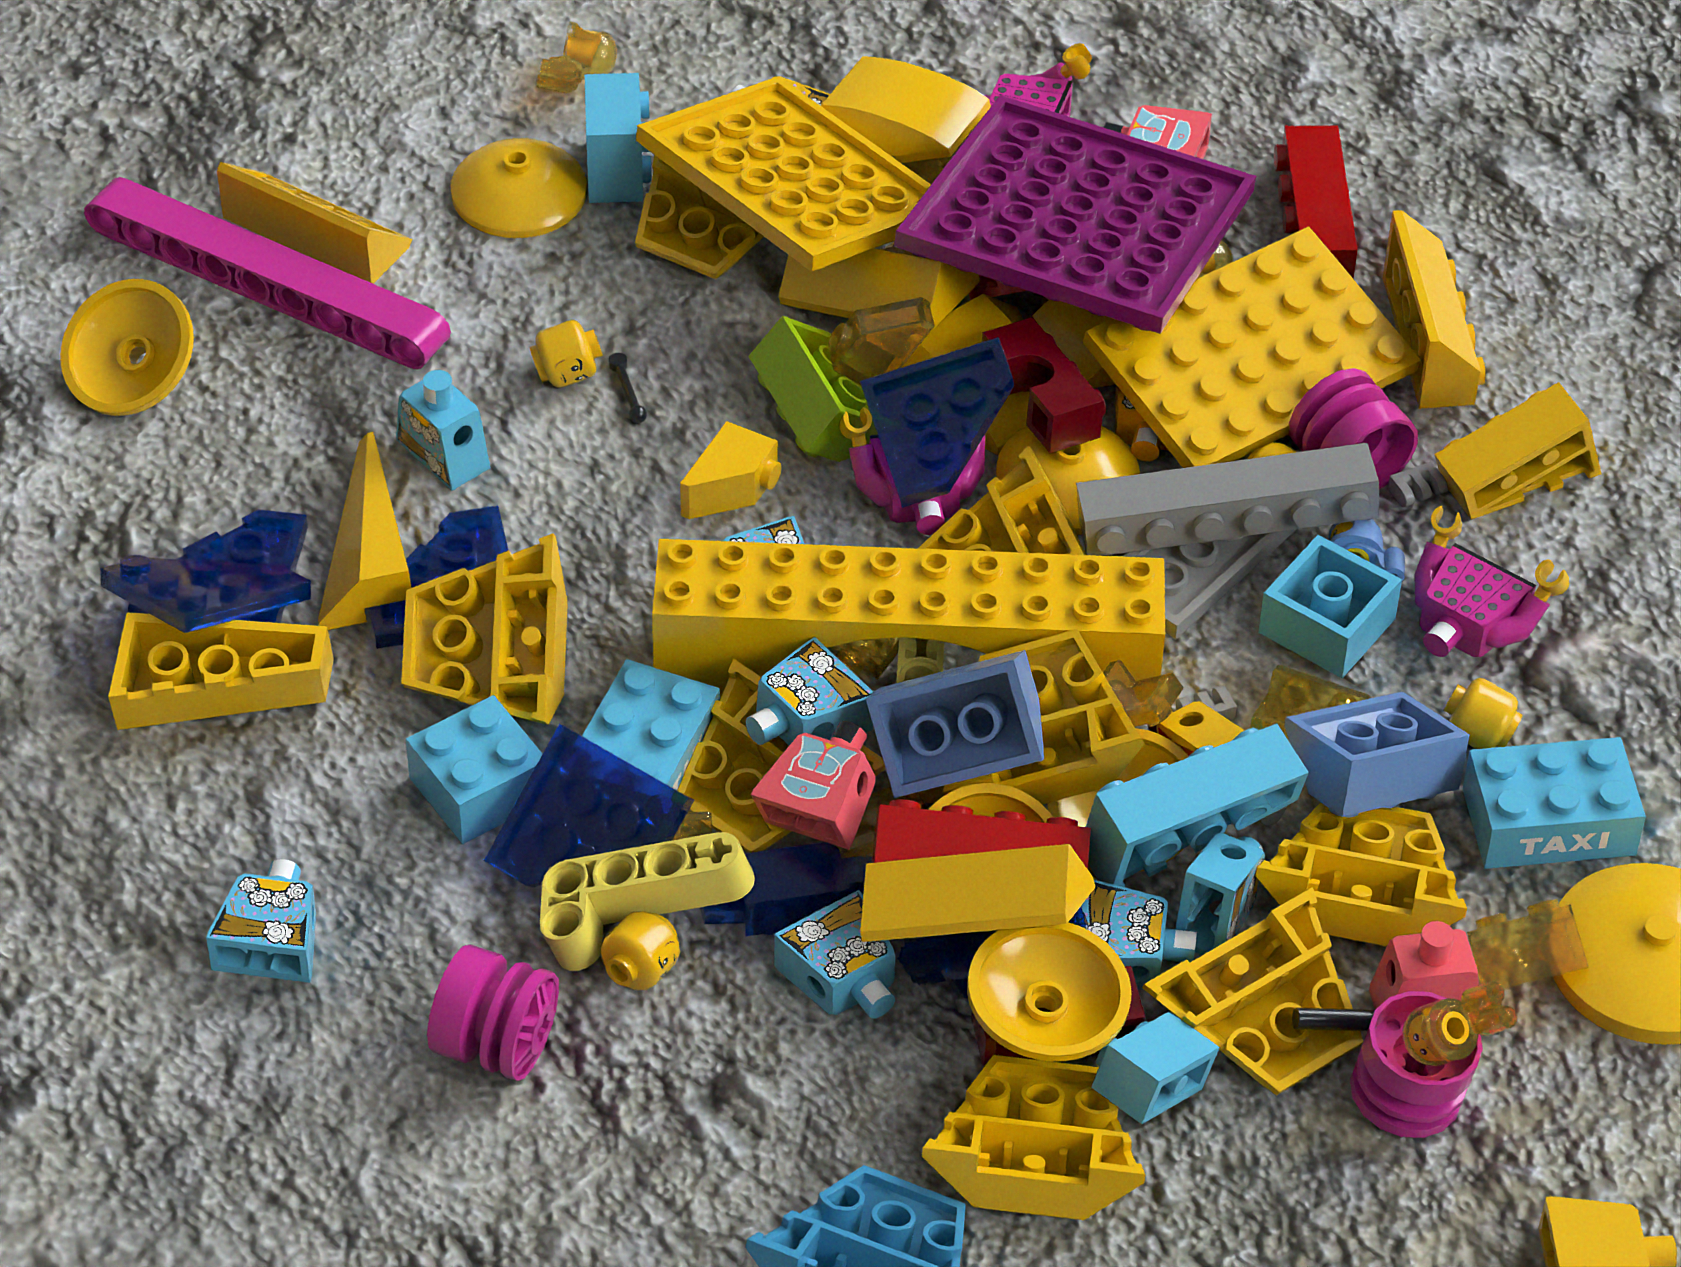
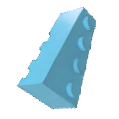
[1086,723,1309,888]

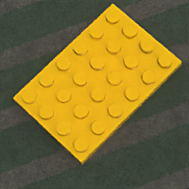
[636,76,931,272]
[1082,226,1421,468]

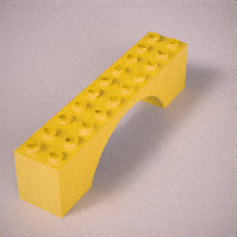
[652,539,1165,714]

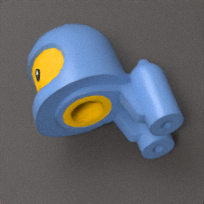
[1328,519,1405,582]

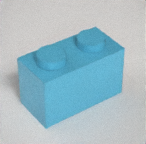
[1091,1011,1220,1124]

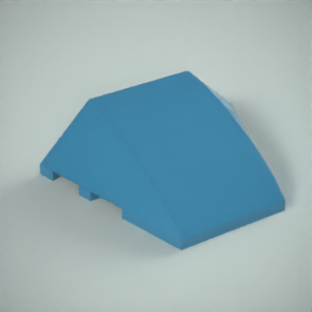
[746,1165,966,1267]

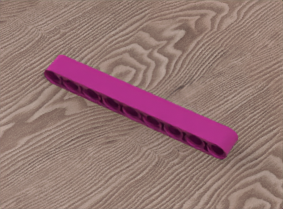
[84,177,451,369]

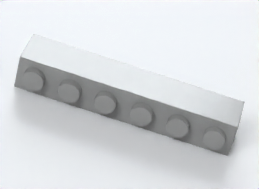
[1076,443,1379,556]

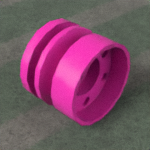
[1289,368,1418,489]
[427,944,559,1081]
[1350,991,1483,1138]

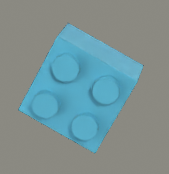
[584,73,652,203]
[1258,535,1402,678]
[406,695,550,844]

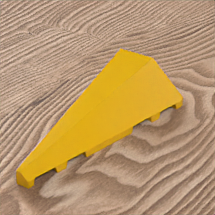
[318,432,412,630]

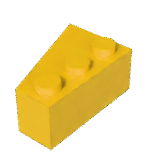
[1434,382,1602,520]

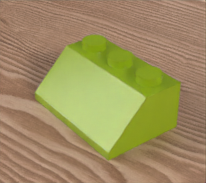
[748,316,905,462]

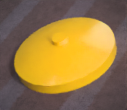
[1547,863,1681,1045]

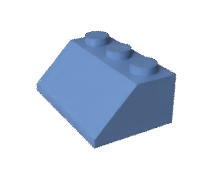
[866,650,1044,798]
[1284,692,1470,817]

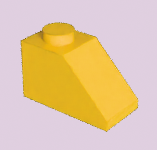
[680,421,782,519]

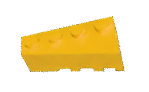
[108,612,334,730]

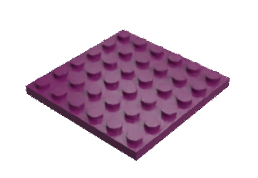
[894,95,1257,334]

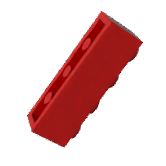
[1274,125,1358,279]
[872,799,1091,869]

